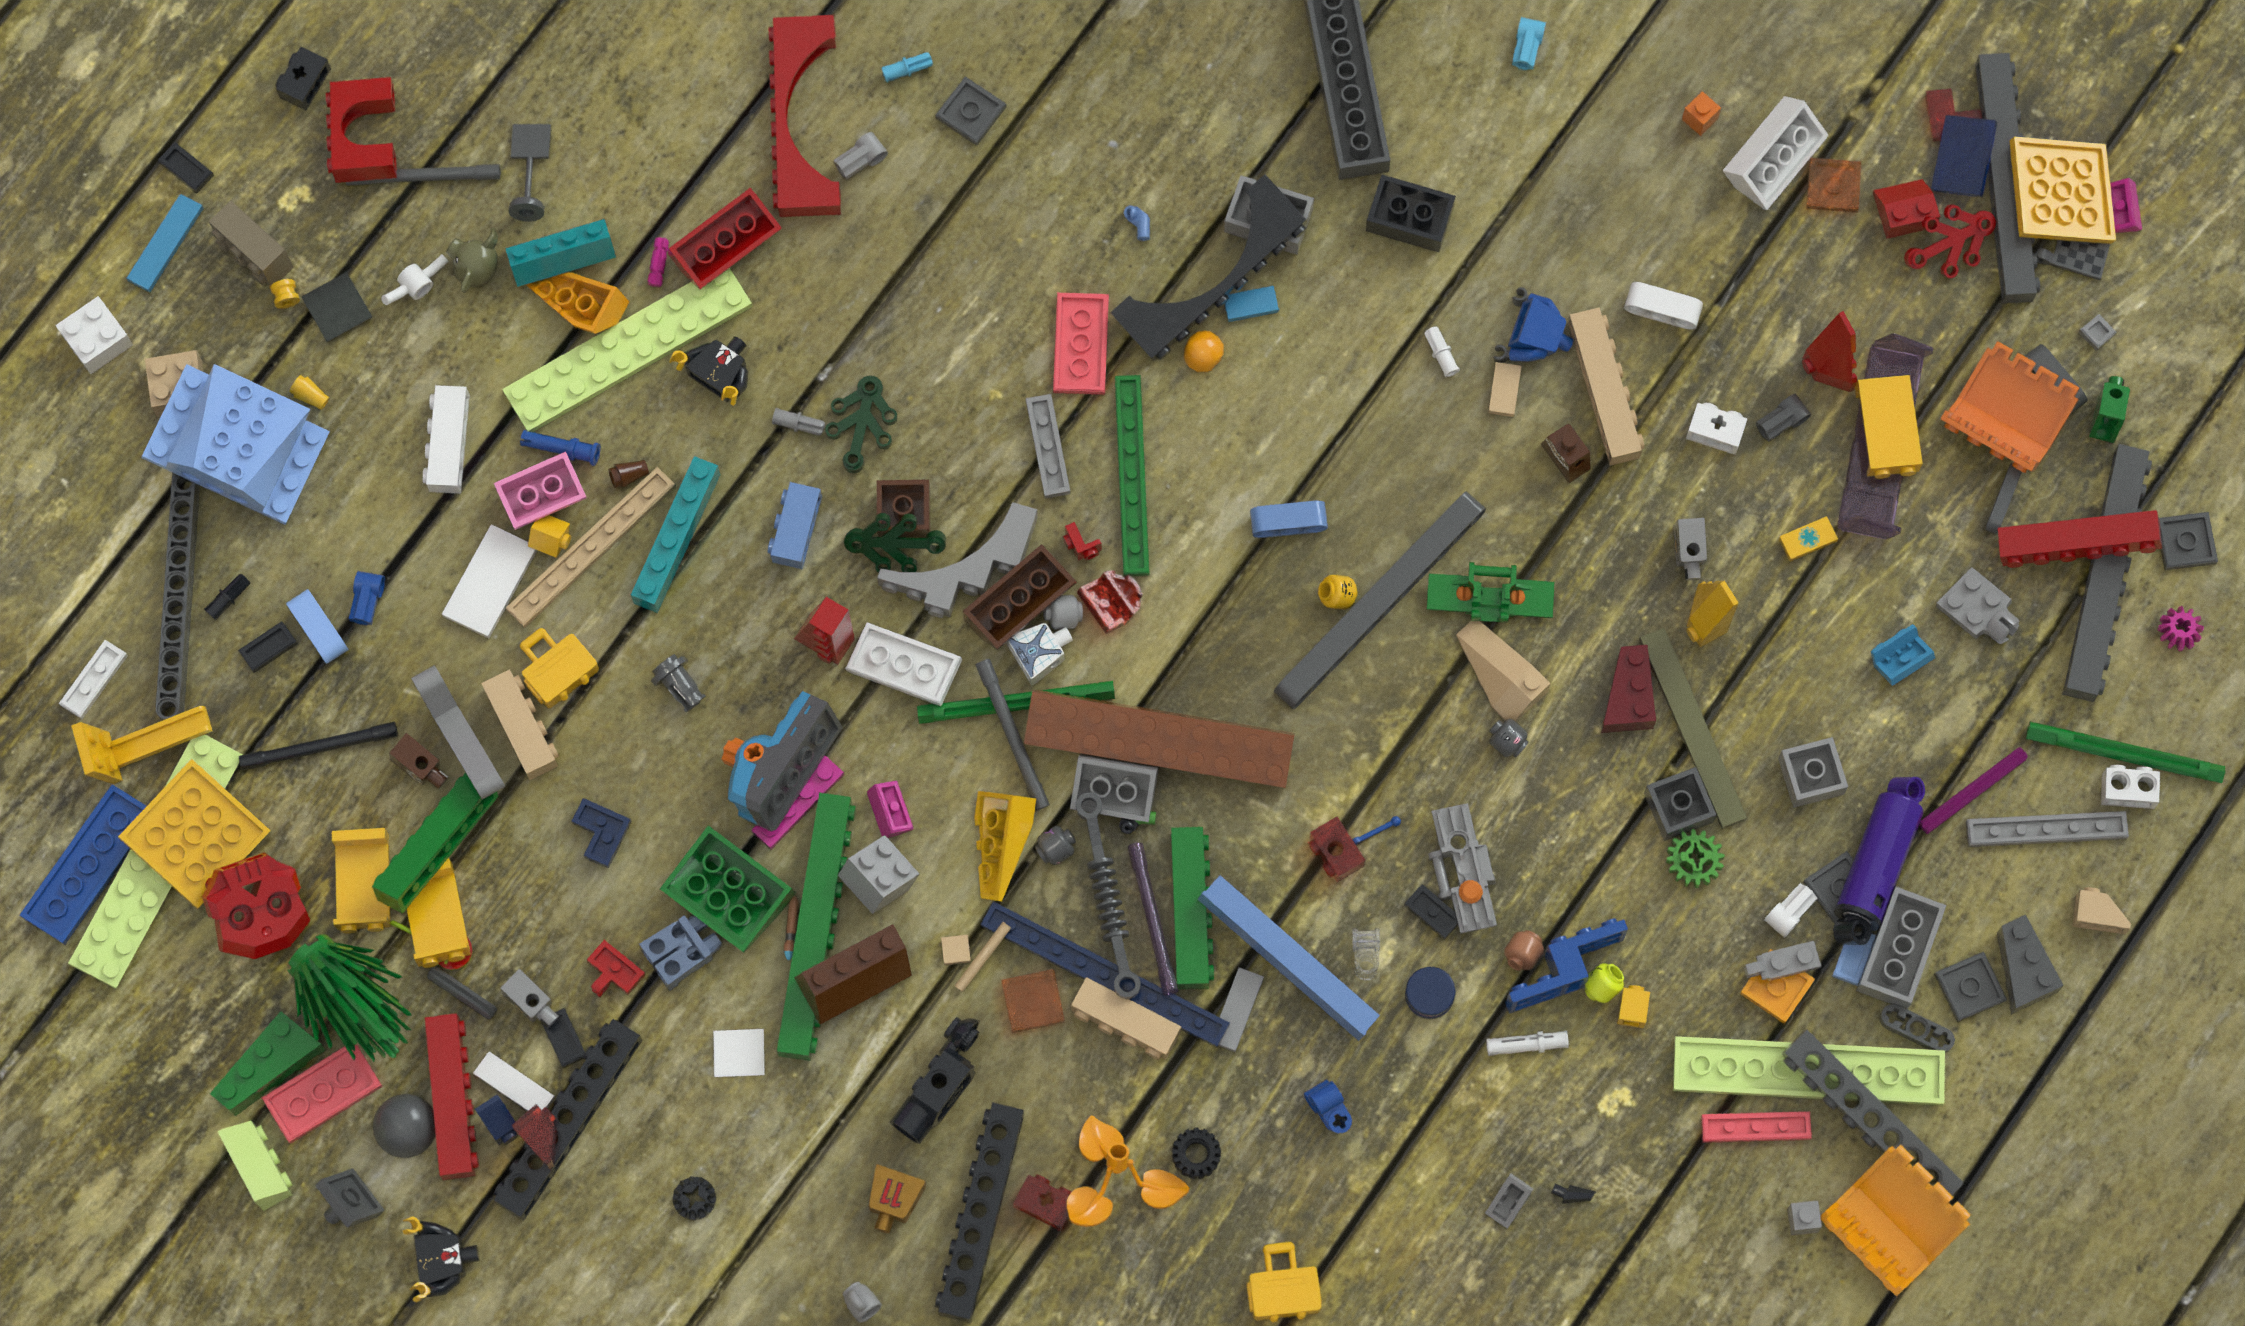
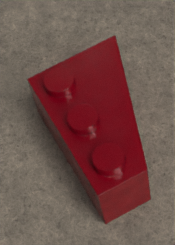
[1601,645,1656,733]

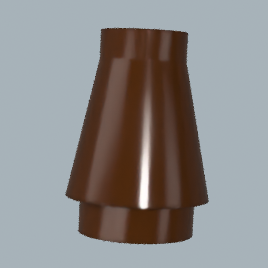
[608,460,649,489]

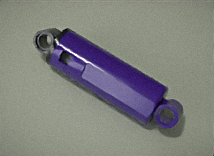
[1833,777,1925,945]

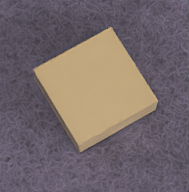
[941,935,971,966]

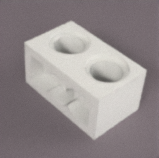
[2101,765,2160,809]

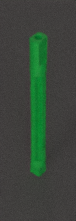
[917,681,1115,724]
[2026,721,2226,783]

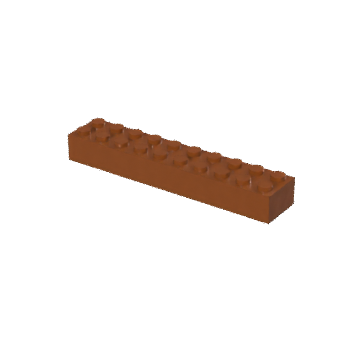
[1024,689,1295,788]

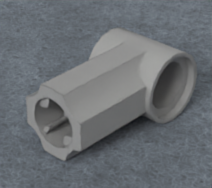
[833,132,888,180]

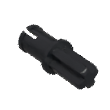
[204,574,250,620]

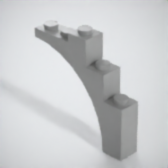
[877,502,1038,618]

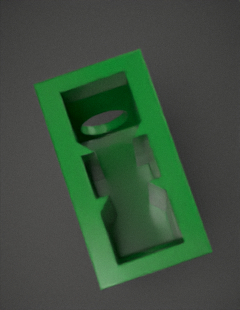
[2089,376,2130,443]

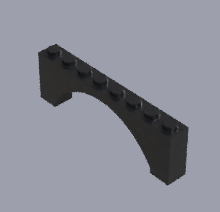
[1110,174,1307,361]

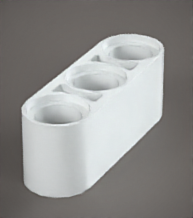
[1624,282,1703,330]

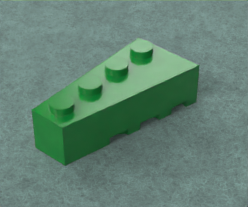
[210,1011,326,1116]

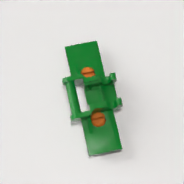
[1427,562,1555,623]

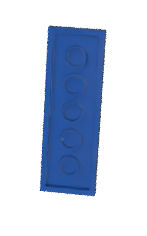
[20,784,147,945]

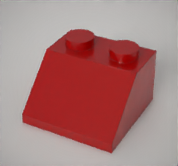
[1873,179,1940,239]

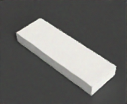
[59,640,128,719]
[473,1052,555,1119]

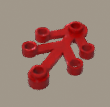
[1904,204,1996,278]

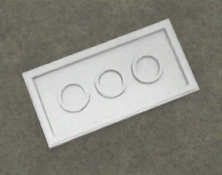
[442,524,537,639]
[845,623,962,706]

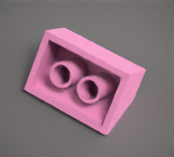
[494,452,587,530]

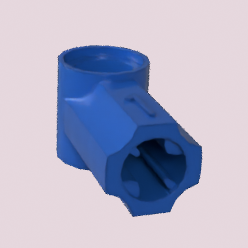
[349,571,385,626]

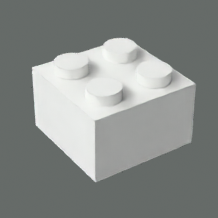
[55,296,133,375]

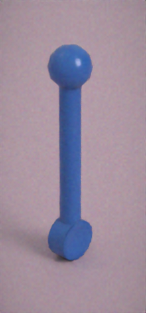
[1350,816,1401,846]

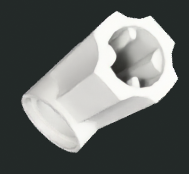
[1764,883,1817,938]

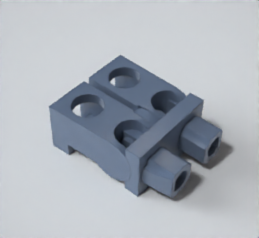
[639,915,722,991]

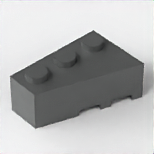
[1997,914,2064,1015]

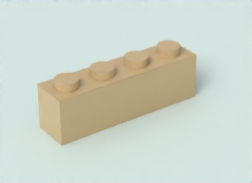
[481,669,559,780]
[1071,977,1181,1060]

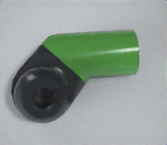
[1119,811,1156,834]

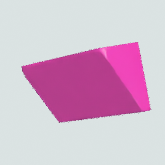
[2110,178,2142,233]
[867,781,914,838]

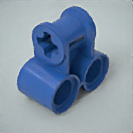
[1303,1079,1352,1133]

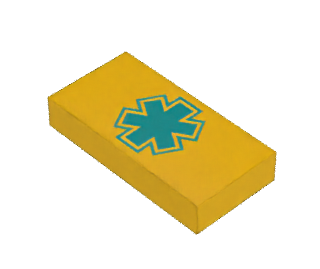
[1779,516,1838,562]

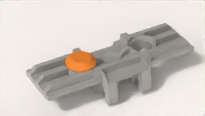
[1428,803,1497,934]

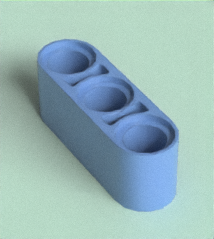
[1250,501,1328,538]

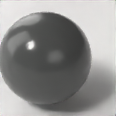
[373,1094,436,1158]

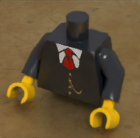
[669,336,748,406]
[403,1217,480,1302]

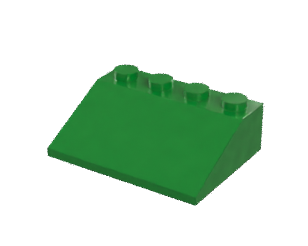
[660,825,796,953]

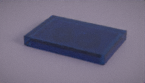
[1931,115,1997,197]

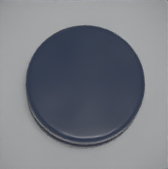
[1405,967,1456,1019]

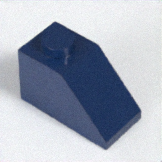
[475,1094,521,1145]

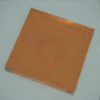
[1806,158,1861,213]
[1001,969,1065,1033]

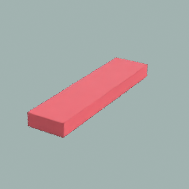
[1701,1111,1812,1143]

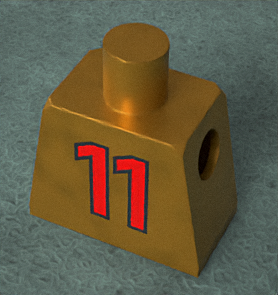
[869,1164,926,1234]

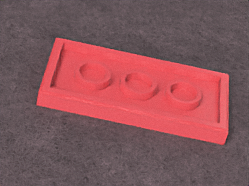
[1053,293,1109,395]
[262,1044,383,1144]

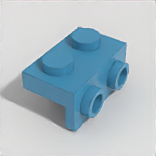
[1871,624,1935,686]

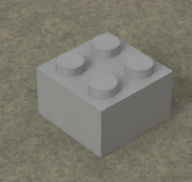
[1778,737,1848,808]
[838,835,919,914]

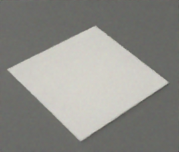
[713,1029,765,1077]

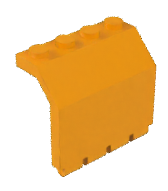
[1820,1144,1971,1296]

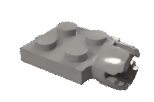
[1936,567,2020,644]

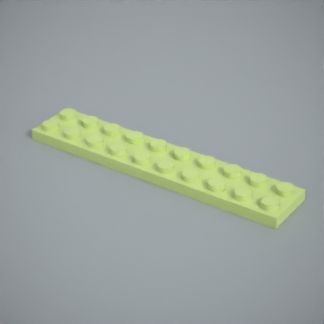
[502,268,753,432]
[68,734,243,989]
[1673,1036,1945,1106]

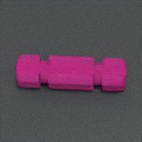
[648,237,669,287]

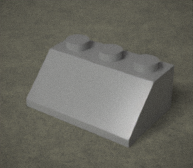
[1070,753,1159,822]

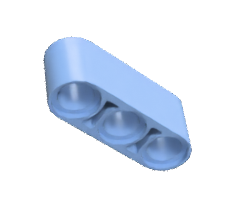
[286,589,349,664]

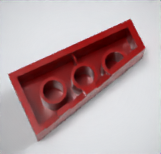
[794,597,855,665]

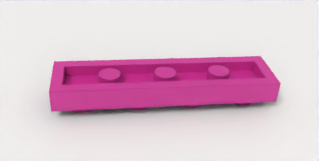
[751,756,844,850]

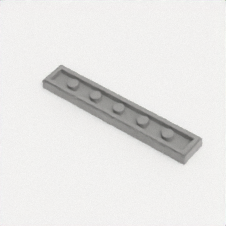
[1966,811,2129,847]

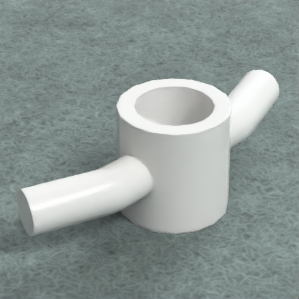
[381,254,449,305]

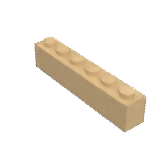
[1568,307,1645,466]

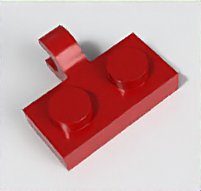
[587,940,645,997]

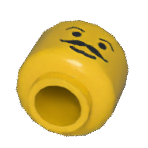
[1318,575,1358,610]

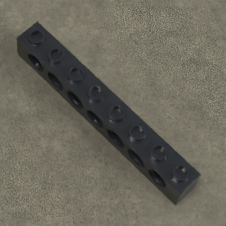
[494,1019,643,1221]
[935,1102,1024,1323]

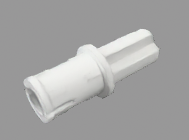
[1425,326,1460,377]

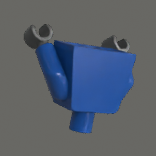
[1493,287,1573,363]

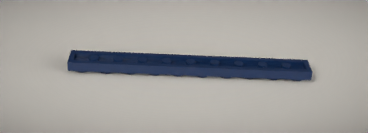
[981,901,1230,1048]

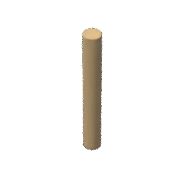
[955,922,1011,992]

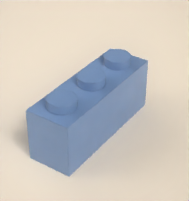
[768,482,822,569]

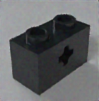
[276,47,331,111]

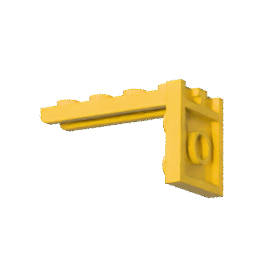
[72,706,212,784]

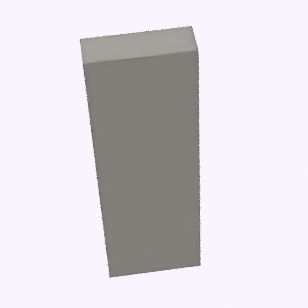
[1219,968,1264,1052]

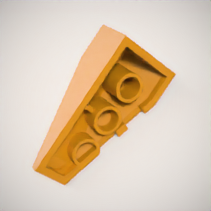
[526,272,629,334]

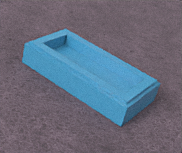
[1224,286,1279,322]

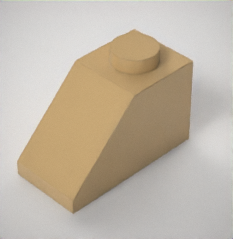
[2072,887,2131,935]

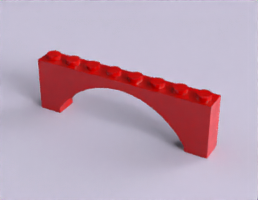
[768,15,841,217]

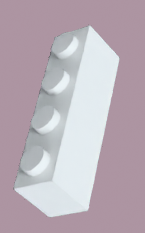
[423,385,470,494]

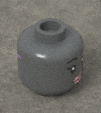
[1489,719,1529,757]
[1035,826,1076,865]

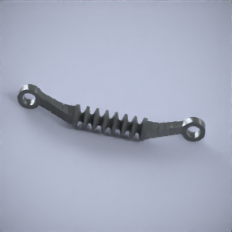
[1076,792,1141,999]

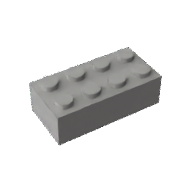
[1856,887,1946,1009]

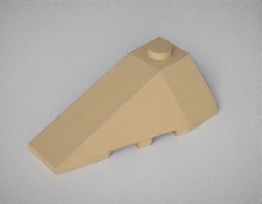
[1456,621,1551,721]

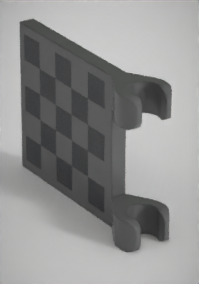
[2035,240,2110,280]

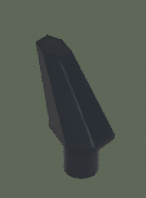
[1551,1183,1596,1204]

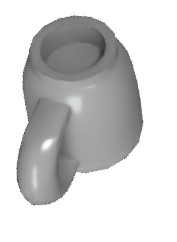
[842,1282,882,1323]

